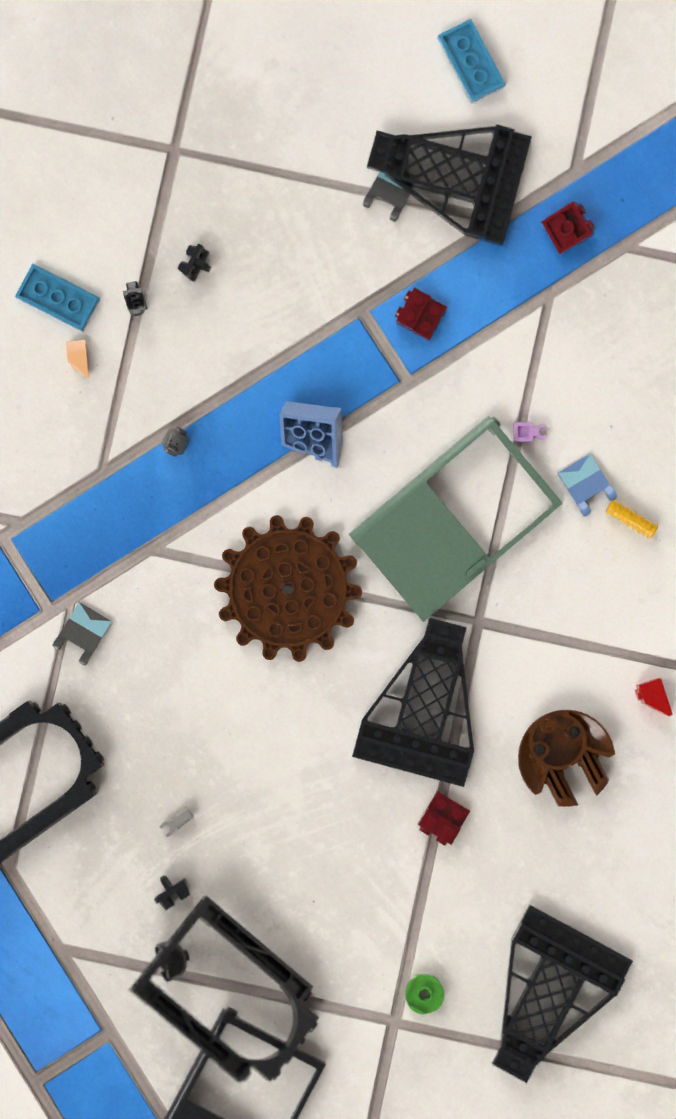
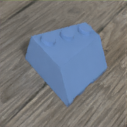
[279,401,343,468]

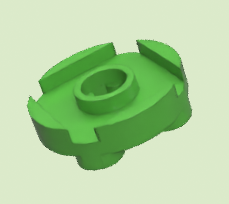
[405,974,444,1015]

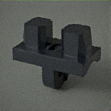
[178,244,212,282]
[123,281,148,316]
[154,875,190,910]

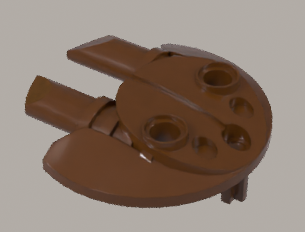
[518,710,615,807]

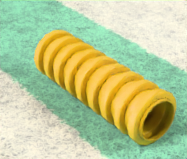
[606,499,658,539]

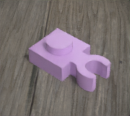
[513,422,547,442]

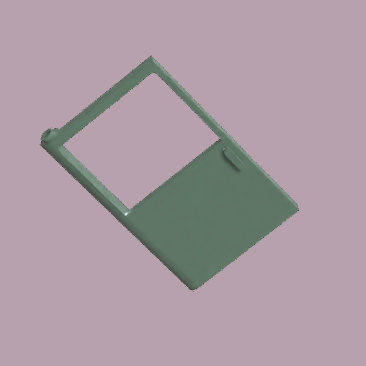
[349,416,563,622]

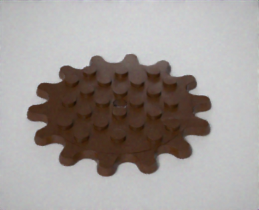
[214,515,362,662]

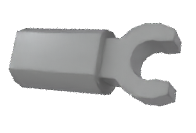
[160,807,194,837]

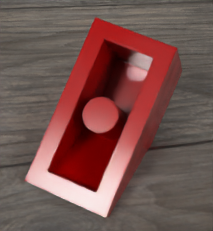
[635,678,673,716]

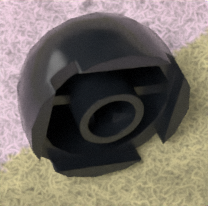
[155,941,189,982]

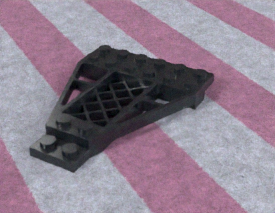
[367,124,532,246]
[352,617,474,787]
[492,904,633,1083]

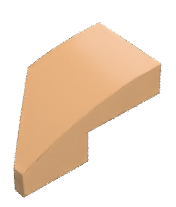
[66,340,89,378]

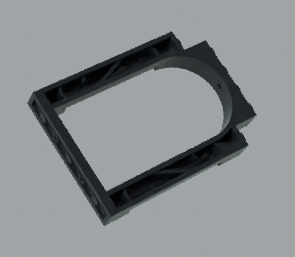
[0,700,105,864]
[128,896,319,1083]

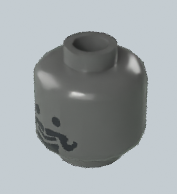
[162,427,190,457]

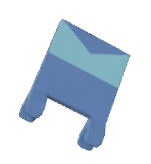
[557,454,617,517]

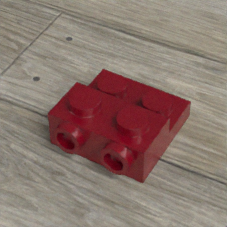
[541,201,596,254]
[394,287,447,341]
[417,791,470,846]

